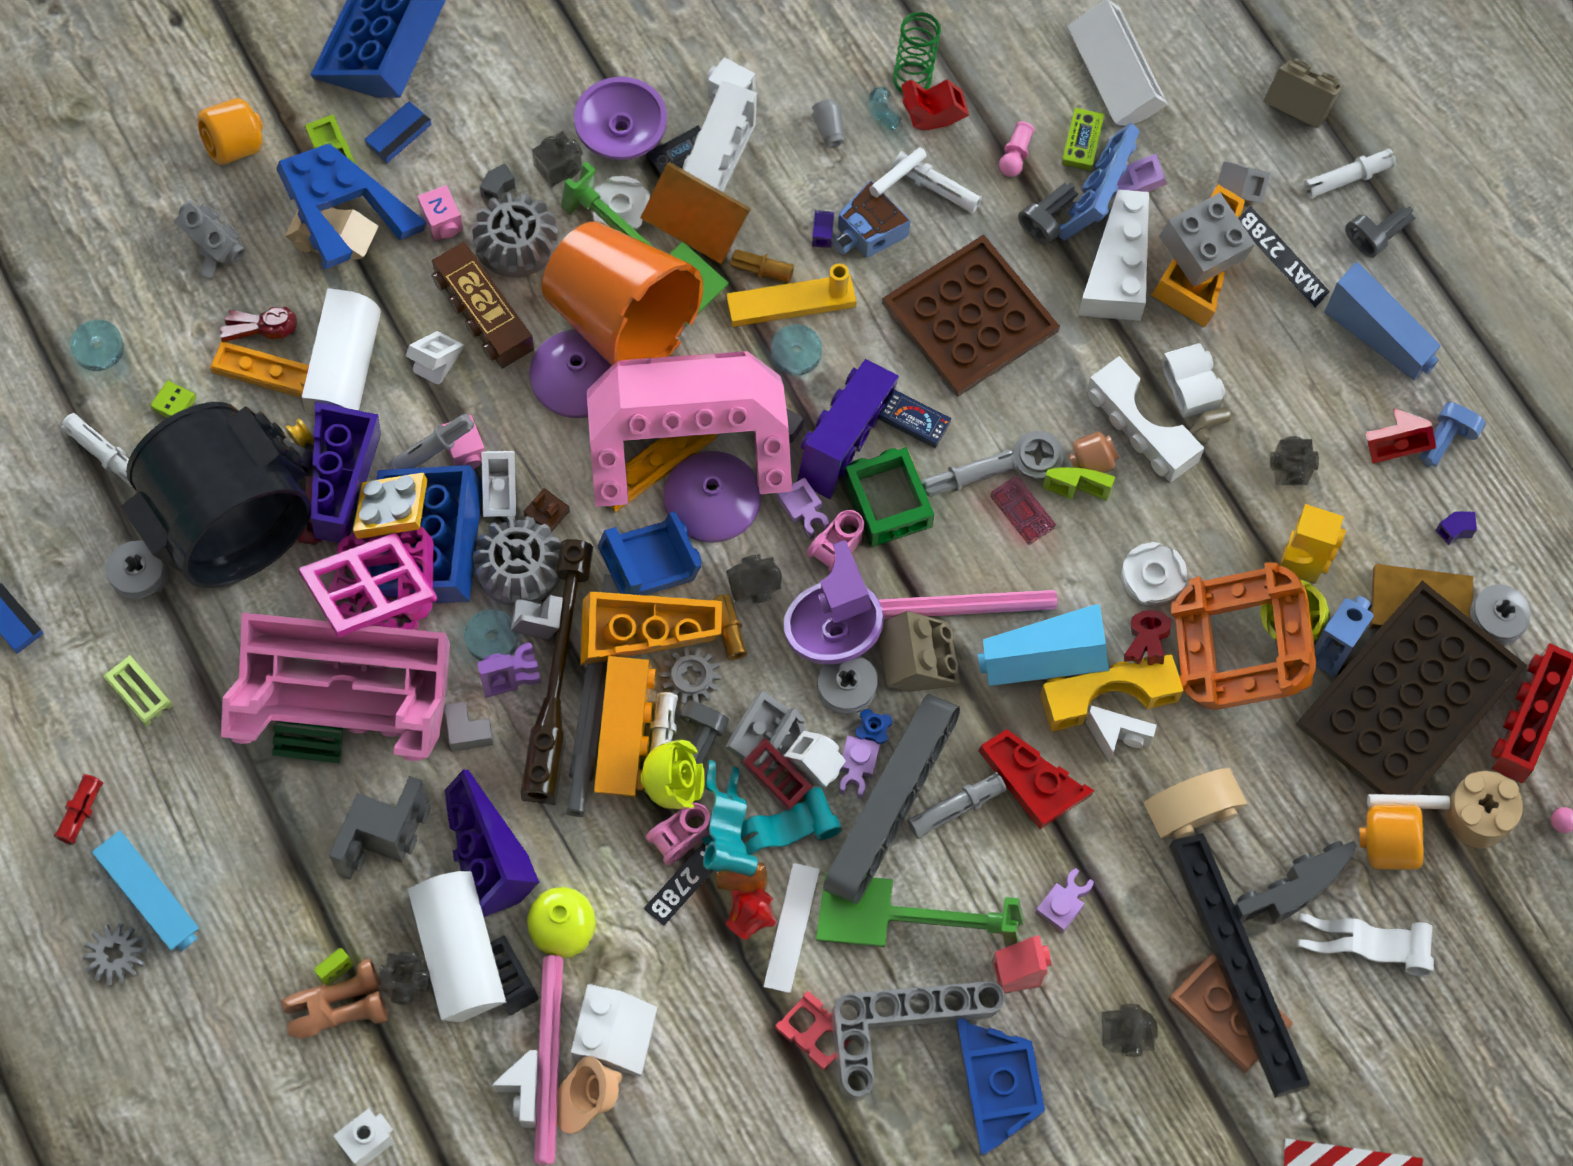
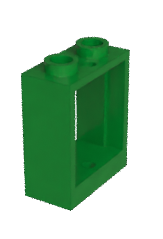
[844,447,934,548]

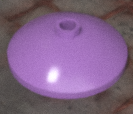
[574,77,667,160]
[530,329,611,418]
[664,451,761,543]
[784,583,884,664]

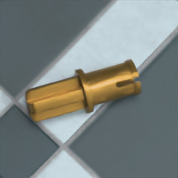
[731,249,794,284]
[713,594,748,660]

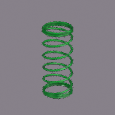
[893,12,941,94]

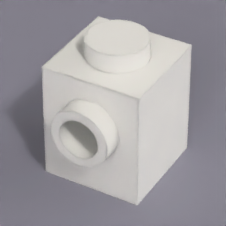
[706,57,755,101]
[784,731,846,787]
[333,1109,393,1166]

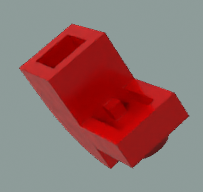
[901,79,969,130]

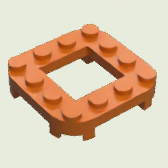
[1171,562,1316,710]

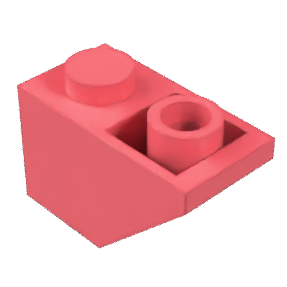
[992,935,1051,993]

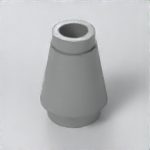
[811,99,844,148]

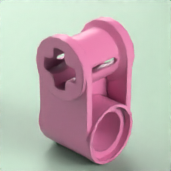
[806,510,864,573]
[646,803,710,865]

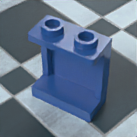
[597,511,702,595]

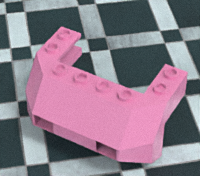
[587,351,792,507]
[221,613,450,761]

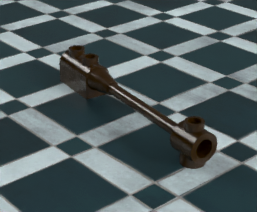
[520,539,594,805]

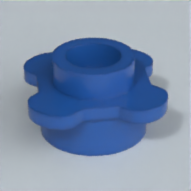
[855,709,893,744]

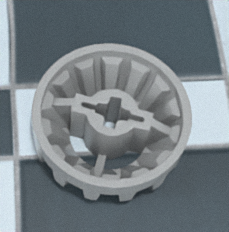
[472,192,558,277]
[473,516,560,606]

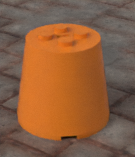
[542,221,703,366]

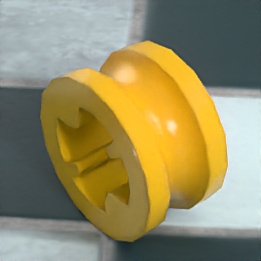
[285,419,314,448]

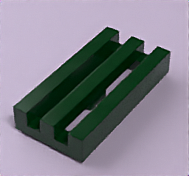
[272,721,343,764]

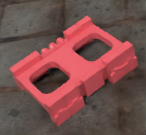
[775,990,852,1071]

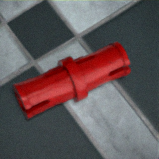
[54,774,104,845]

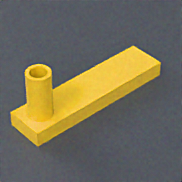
[726,263,856,327]

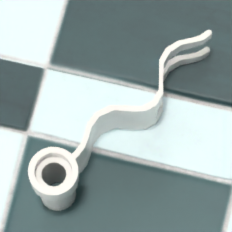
[1297,913,1434,977]

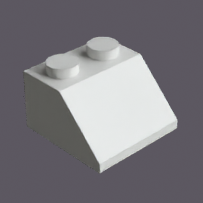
[571,984,657,1076]

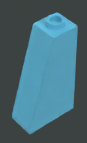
[978,604,1109,686]
[92,830,199,952]

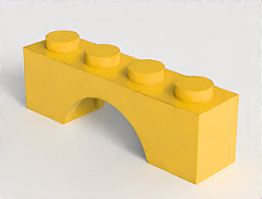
[1040,654,1184,732]

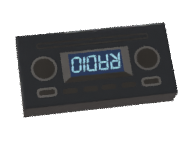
[646,125,701,177]

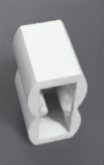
[1161,343,1225,418]

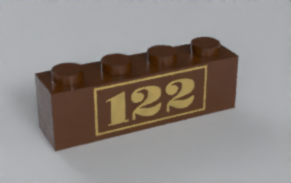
[431,242,534,369]

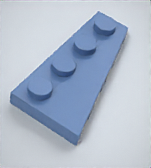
[1059,123,1140,241]

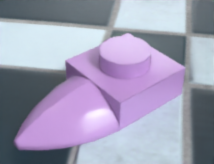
[1116,154,1167,194]

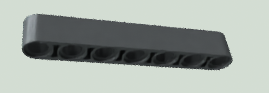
[824,694,960,904]

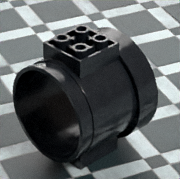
[121,402,311,588]

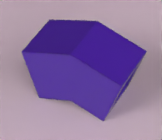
[812,210,835,248]
[1435,511,1477,545]

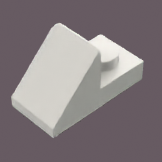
[406,331,464,384]
[481,451,516,517]
[1086,706,1157,761]
[493,1050,539,1128]

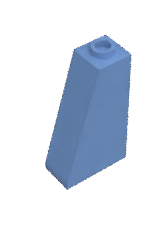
[1324,262,1441,381]

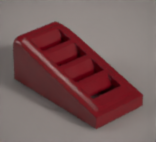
[740,738,812,811]

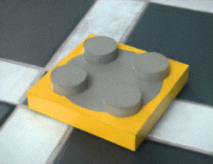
[353,472,427,539]

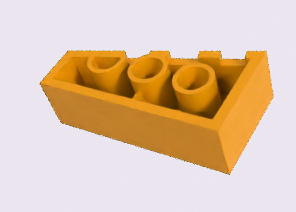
[1151,184,1245,327]
[580,592,722,665]
[594,656,656,798]

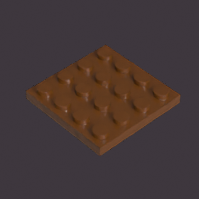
[882,234,1060,397]

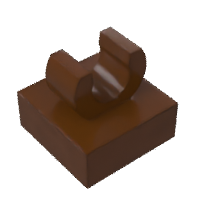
[523,488,570,532]

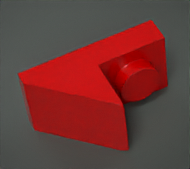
[1365,409,1437,464]

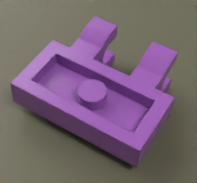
[477,642,541,698]

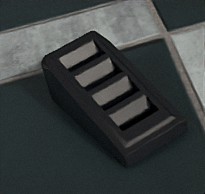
[490,935,539,1016]

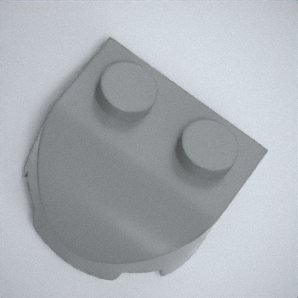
[725,690,806,771]

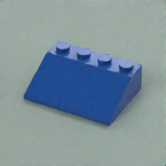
[311,0,446,98]
[363,465,483,603]

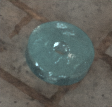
[70,320,124,371]
[771,324,822,376]
[464,609,519,661]

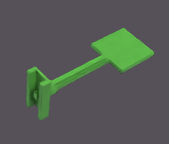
[561,161,729,327]
[816,873,1024,947]

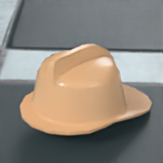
[557,1056,622,1134]

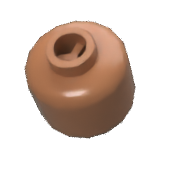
[1068,431,1119,473]

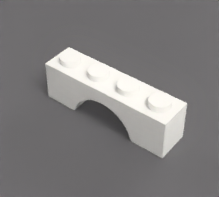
[1087,356,1204,483]

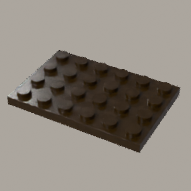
[1296,580,1527,795]

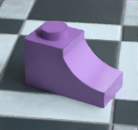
[817,540,872,623]

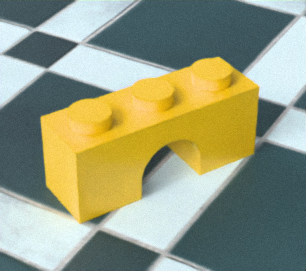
[1280,504,1346,583]

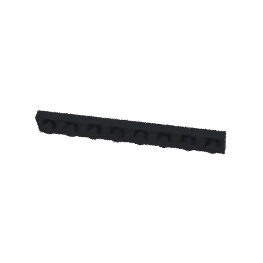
[1169,833,1311,1098]

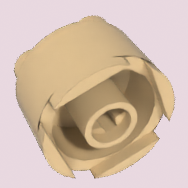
[1445,771,1523,848]

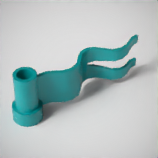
[703,760,758,877]
[702,787,842,855]

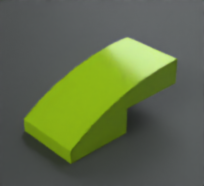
[305,114,356,164]
[1042,467,1115,501]

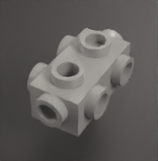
[174,200,246,278]

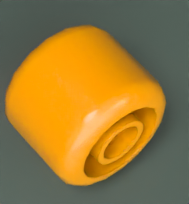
[197,98,263,165]
[1360,805,1424,870]

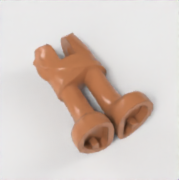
[281,958,388,1039]

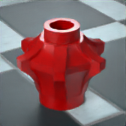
[725,887,777,940]

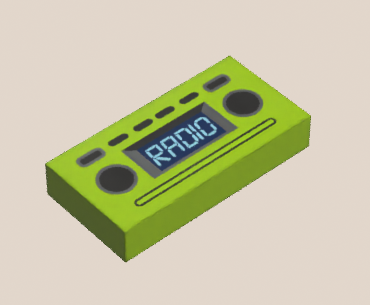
[1061,107,1105,171]

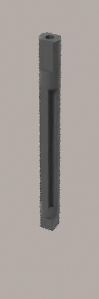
[566,574,619,817]

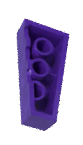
[797,359,899,500]
[311,402,381,543]

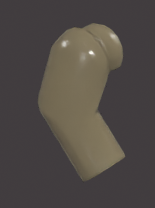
[1189,407,1231,445]

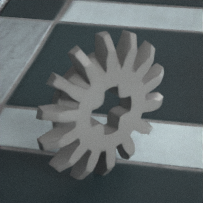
[661,647,721,704]
[82,923,146,985]

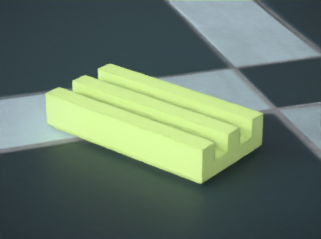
[103,655,173,727]

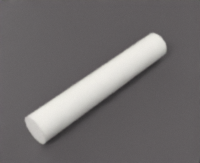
[869,147,927,197]
[1367,794,1450,809]

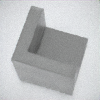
[1217,161,1270,203]
[511,595,563,640]

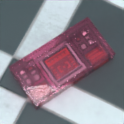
[990,476,1056,545]

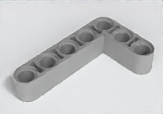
[831,981,1005,1101]

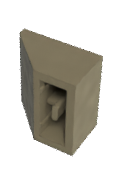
[1263,59,1344,128]
[879,611,960,692]

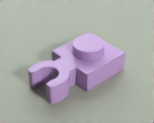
[777,477,829,538]
[839,735,880,799]
[1035,869,1094,933]

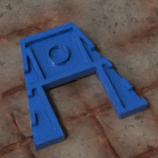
[276,143,427,270]

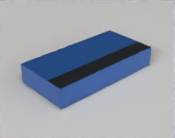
[364,101,432,163]
[0,583,44,654]

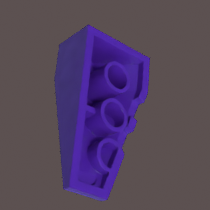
[444,769,540,917]

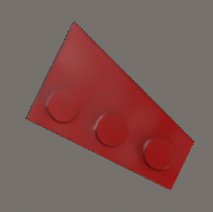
[978,729,1095,830]

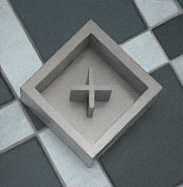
[1159,193,1255,287]

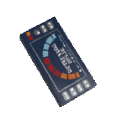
[879,390,951,448]

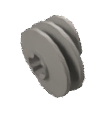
[106,540,170,599]
[1470,584,1531,646]
[817,657,878,715]

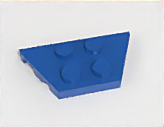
[956,1019,1045,1156]

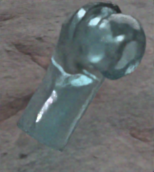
[869,87,901,130]

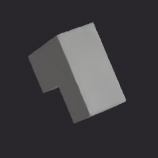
[445,702,493,751]

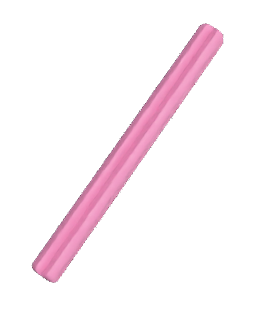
[879,590,1058,619]
[534,955,563,1165]

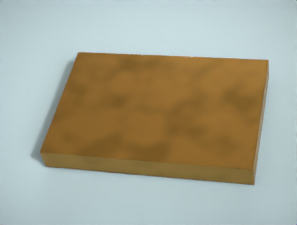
[640,162,751,264]
[1370,564,1474,629]

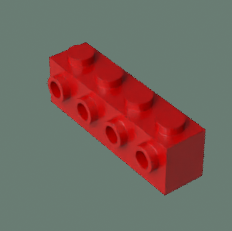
[1491,643,1573,784]

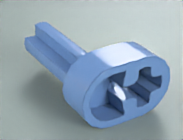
[1419,402,1486,467]

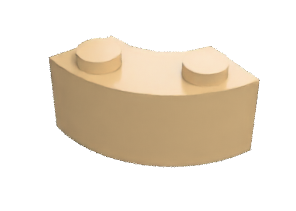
[285,207,379,263]
[1143,768,1247,840]

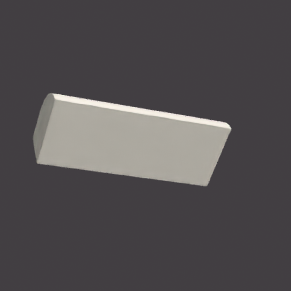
[1067,0,1168,126]
[302,288,381,415]
[408,871,506,1022]

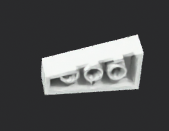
[682,80,757,192]
[1078,190,1149,321]

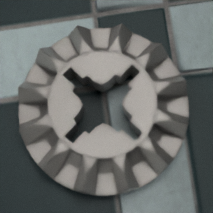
[1013,431,1065,481]

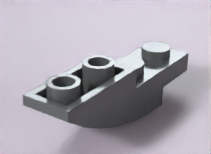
[1235,841,1357,924]

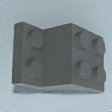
[329,776,431,880]

